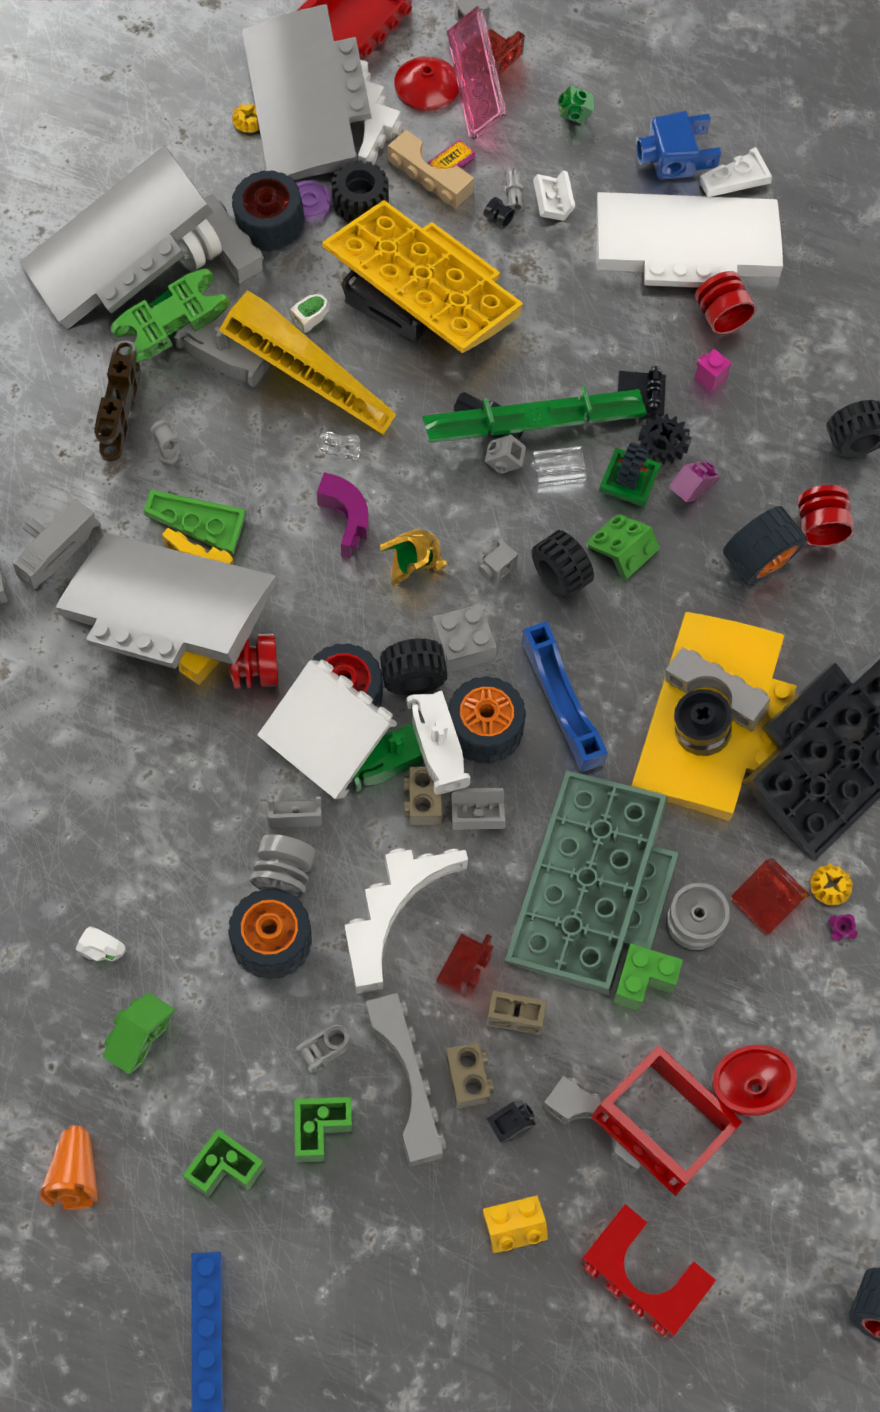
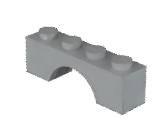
[666,647,770,732]
[542,1076,656,1174]

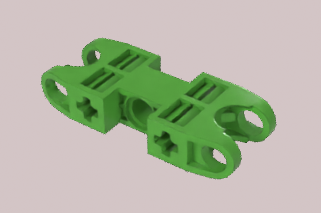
[111,269,230,363]

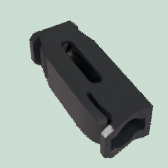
[341,270,428,342]

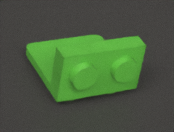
[587,514,660,579]

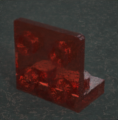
[463,29,525,79]
[731,858,811,934]
[436,933,494,997]

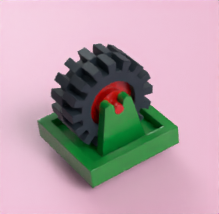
[599,442,661,507]

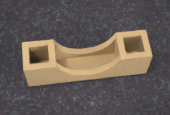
[388,130,474,209]

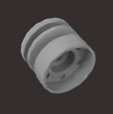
[250,834,316,898]

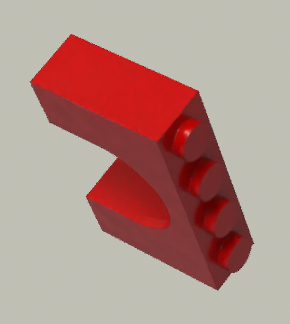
[580,1204,716,1339]

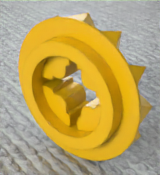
[232,101,260,133]
[810,864,853,906]

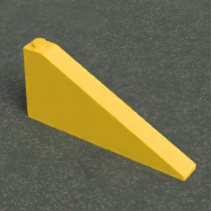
[219,290,396,435]

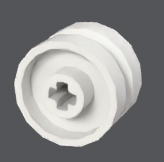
[177,219,222,272]

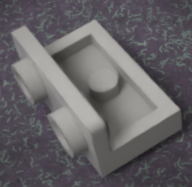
[451,788,506,830]

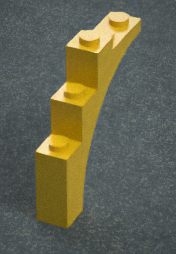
[162,528,234,685]

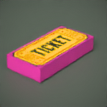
[427,139,475,169]

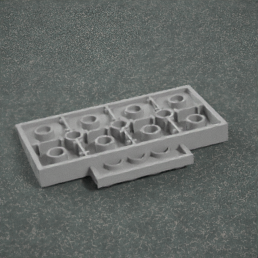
[242,4,372,180]
[20,145,214,329]
[56,533,278,669]

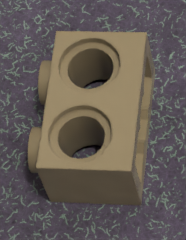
[404,767,442,825]
[486,990,547,1035]
[446,1042,494,1109]

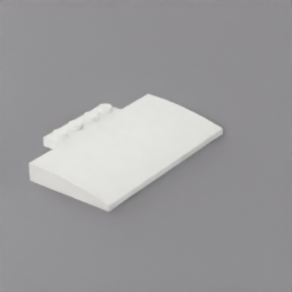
[597,192,783,288]

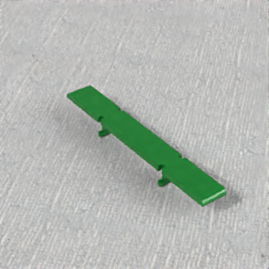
[422,386,647,443]

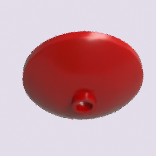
[394,56,460,111]
[713,1045,797,1116]

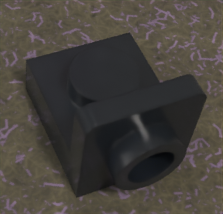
[487,1100,536,1143]

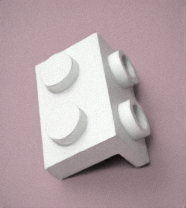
[533,171,575,221]

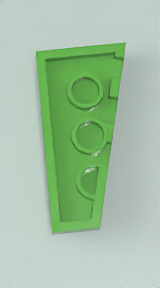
[144,490,246,556]

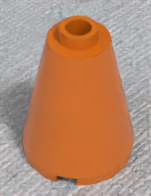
[39,1126,98,1210]

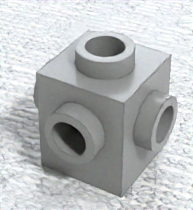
[485,435,526,474]

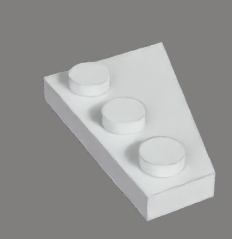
[700,147,772,197]

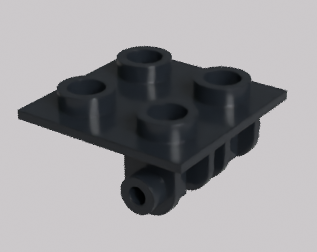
[618,366,666,416]

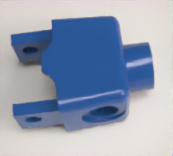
[636,111,721,180]

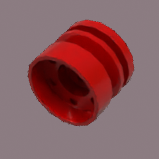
[695,271,757,334]
[797,485,855,547]
[228,633,278,689]

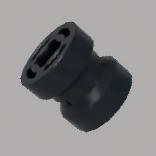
[483,197,515,229]

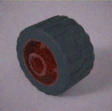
[232,170,305,250]

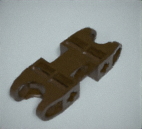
[94,340,141,461]

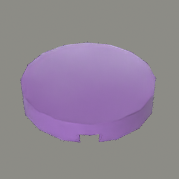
[296,180,332,221]

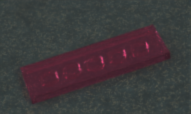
[447,6,507,140]

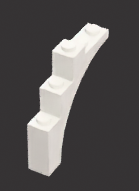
[358,60,403,165]
[344,848,468,994]

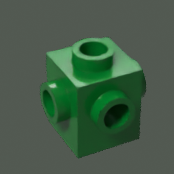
[558,85,594,124]

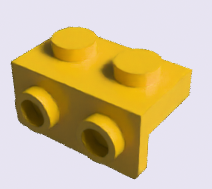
[483,1195,548,1253]

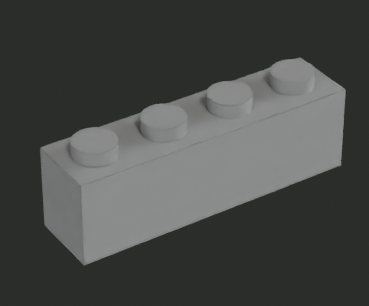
[204,194,264,284]

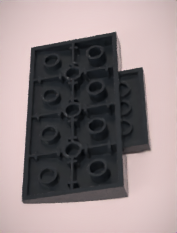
[743,652,880,861]

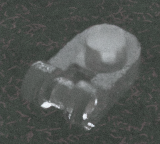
[316,432,361,460]

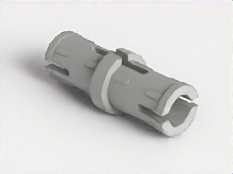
[505,167,524,212]

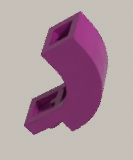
[317,472,369,558]

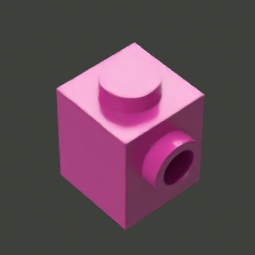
[694,349,732,393]

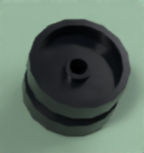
[674,689,732,756]

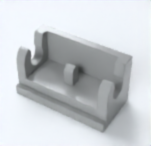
[268,797,322,828]

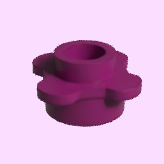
[829,914,858,941]

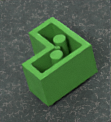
[613,944,683,1011]
[102,992,175,1074]
[294,1097,352,1162]
[182,1128,265,1198]

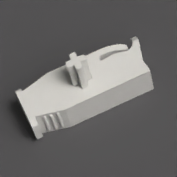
[407,691,470,795]

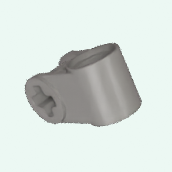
[296,1025,350,1073]

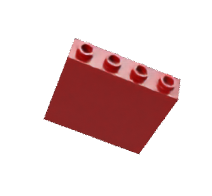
[297,0,412,60]

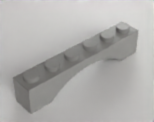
[366,993,446,1167]

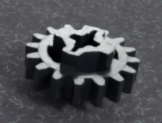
[638,414,691,464]

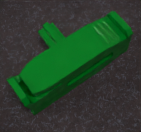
[353,724,424,792]

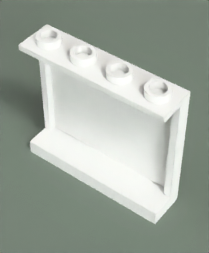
[257,659,398,799]

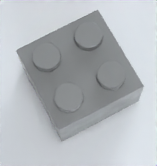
[432,603,497,673]

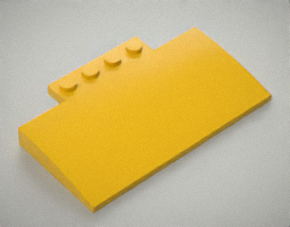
[322,200,523,353]
[631,612,797,821]

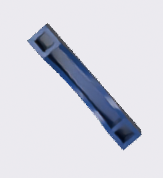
[522,621,608,773]
[191,1252,225,1412]

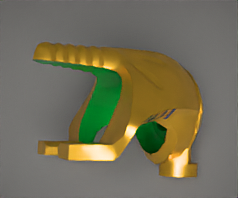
[380,529,448,586]

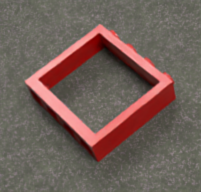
[591,1045,742,1197]

